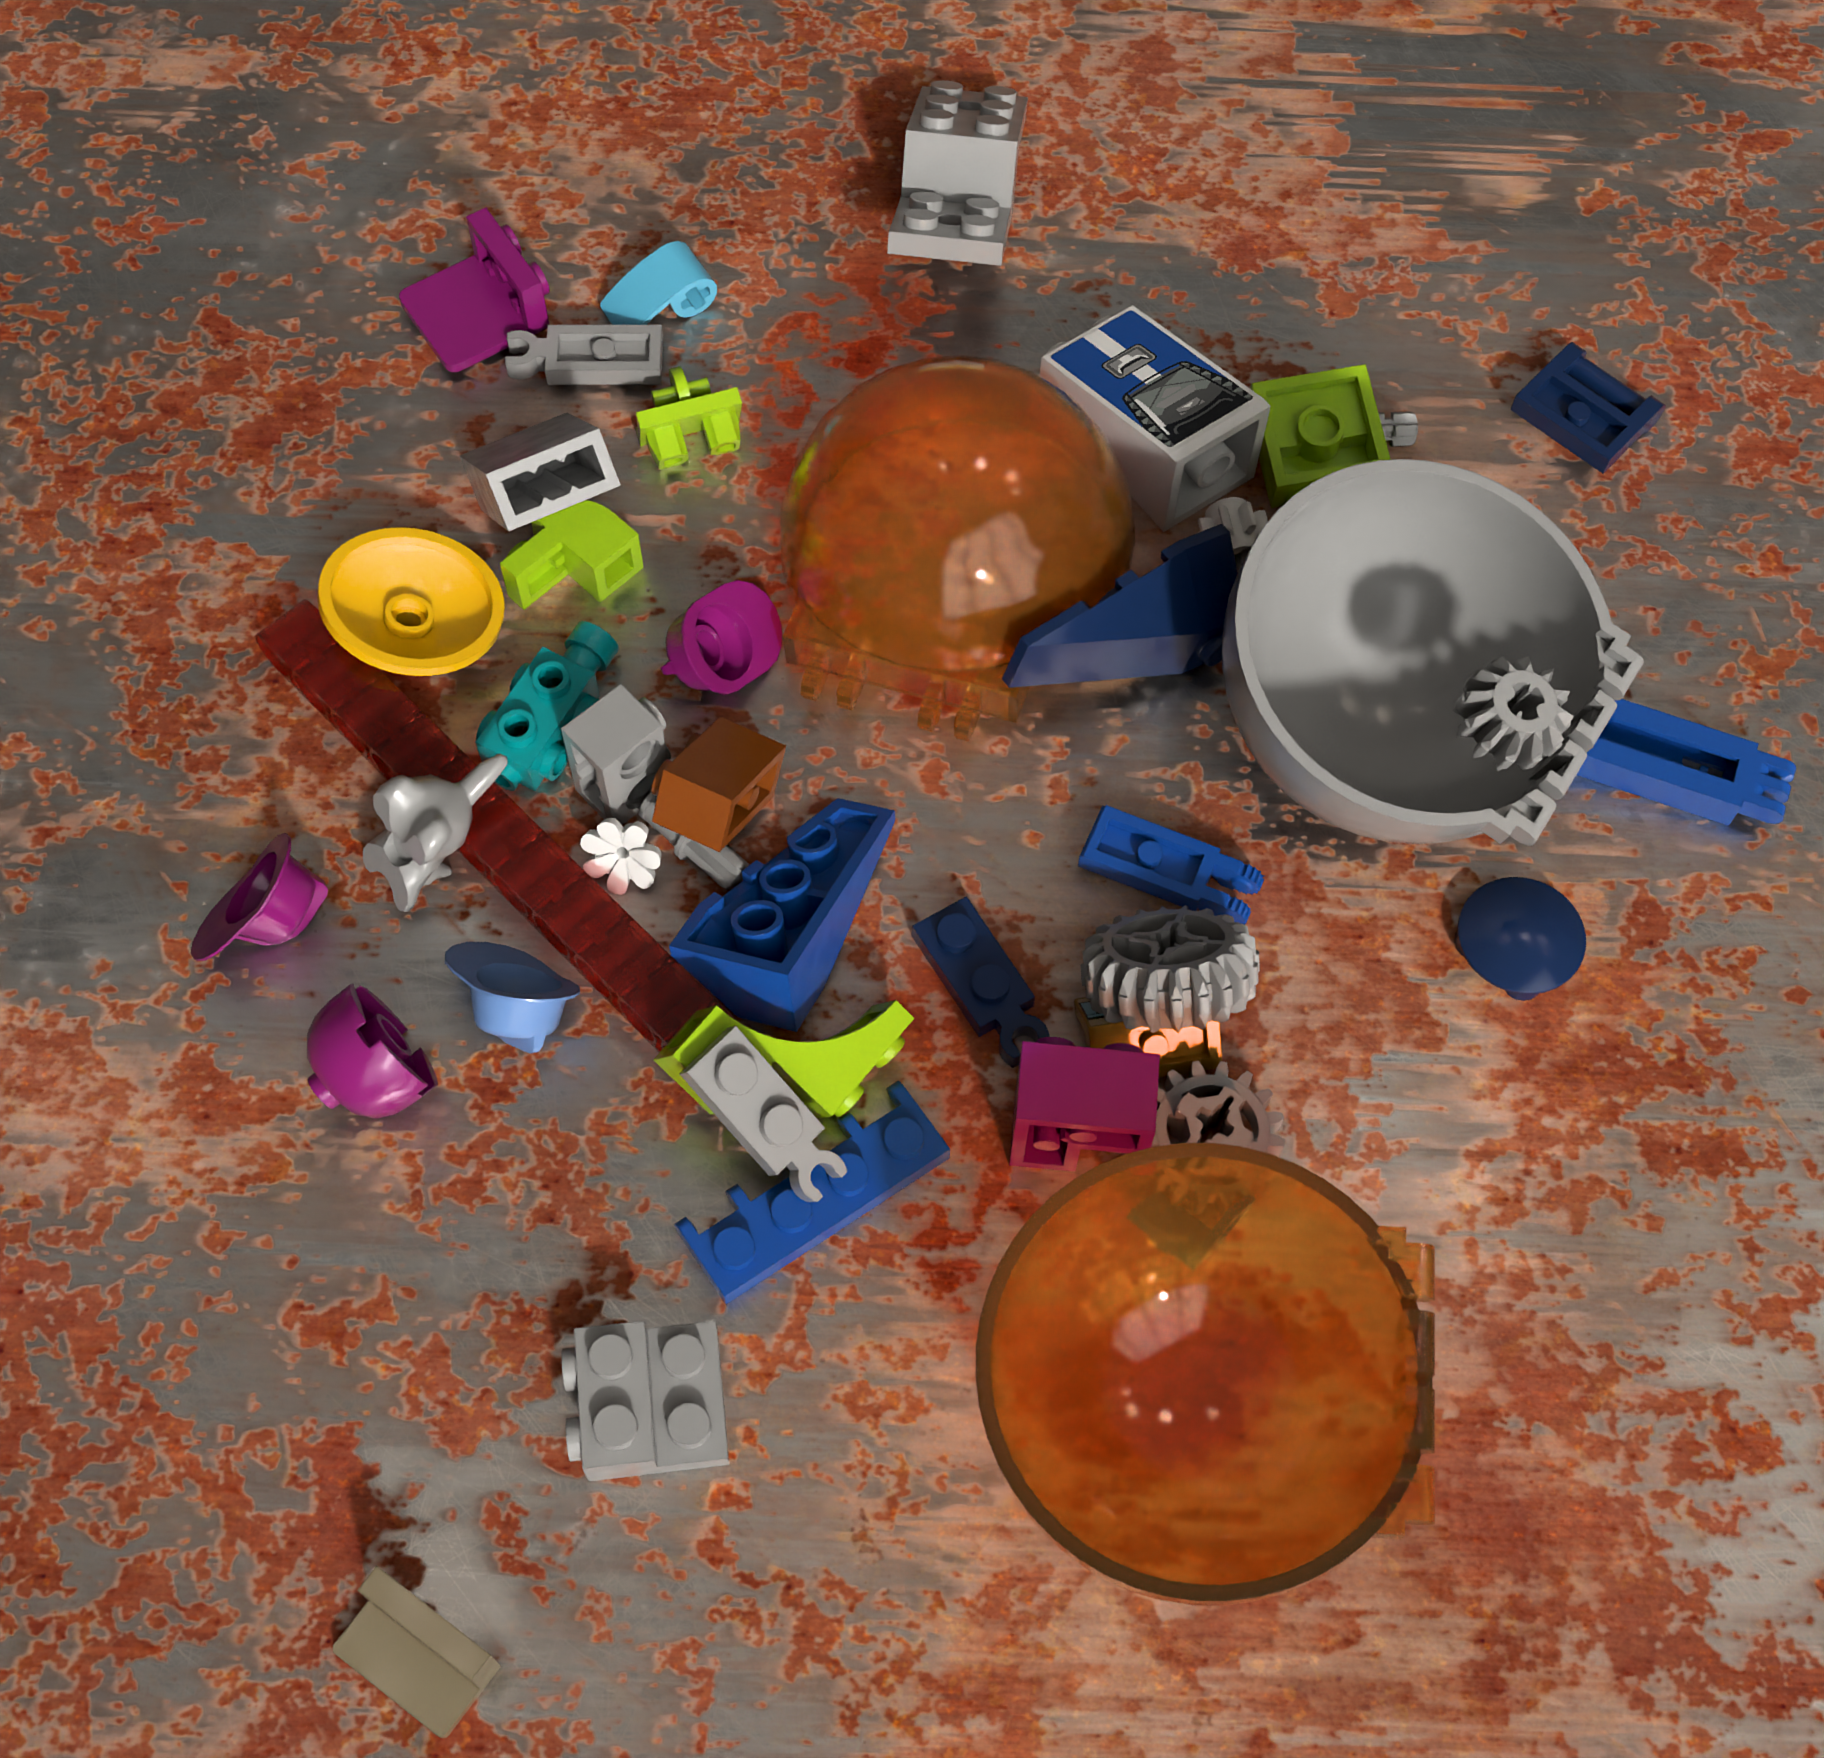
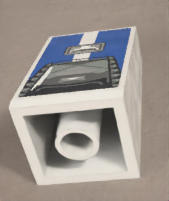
[1038,305,1271,532]

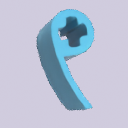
[600,241,718,325]

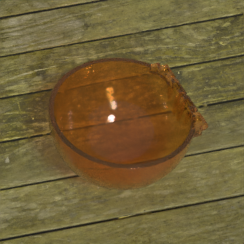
[975,1143,1435,1606]

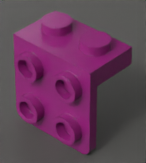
[399,207,550,372]

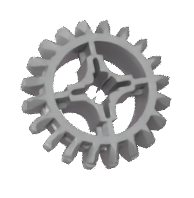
[1080,905,1260,1033]

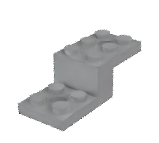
[887,80,1028,266]

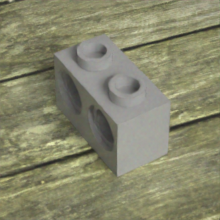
[561,684,671,825]

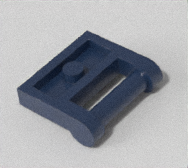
[1510,342,1666,474]

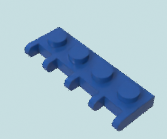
[674,1081,950,1305]

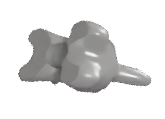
[362,754,508,912]

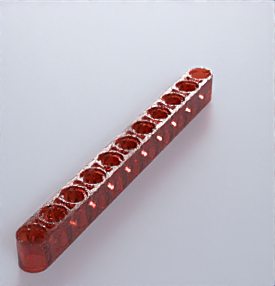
[254,599,735,1053]

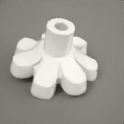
[580,818,662,895]

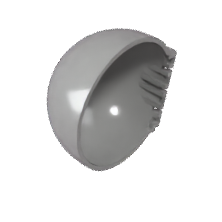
[1222,459,1644,846]

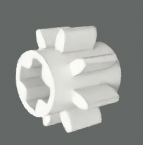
[1198,497,1268,572]

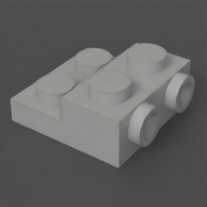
[562,1320,730,1482]

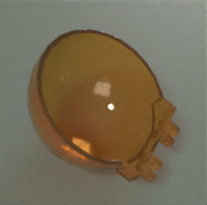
[779,355,1136,742]

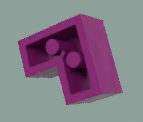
[1009,1037,1160,1172]

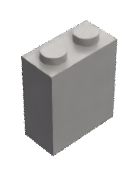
[459,413,621,531]

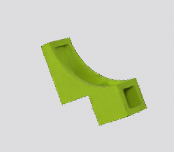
[653,1000,914,1118]

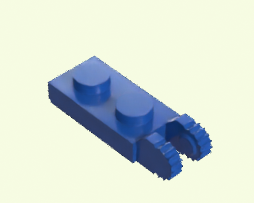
[1078,805,1264,925]

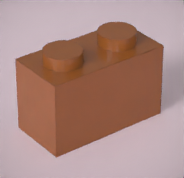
[651,716,786,852]

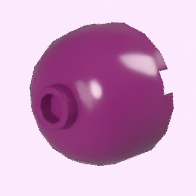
[307,984,438,1119]

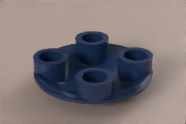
[1454,877,1586,1001]

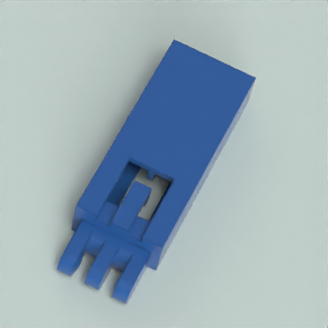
[1577,699,1796,826]

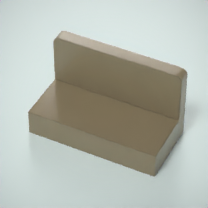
[332,1566,501,1738]

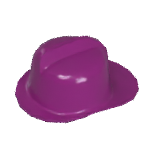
[660,580,782,695]
[191,833,328,961]

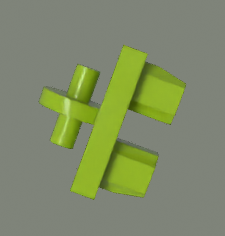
[635,366,742,470]

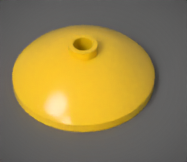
[317,527,505,676]

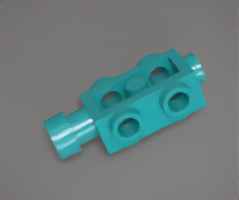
[475,621,619,791]

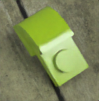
[500,500,644,610]

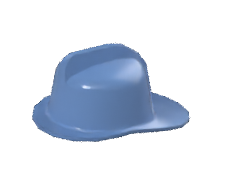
[445,942,580,1054]

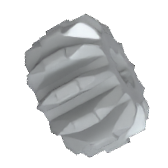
[1453,656,1574,771]

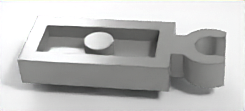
[505,325,663,385]
[679,1026,847,1202]

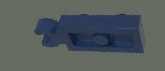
[912,896,1050,1068]

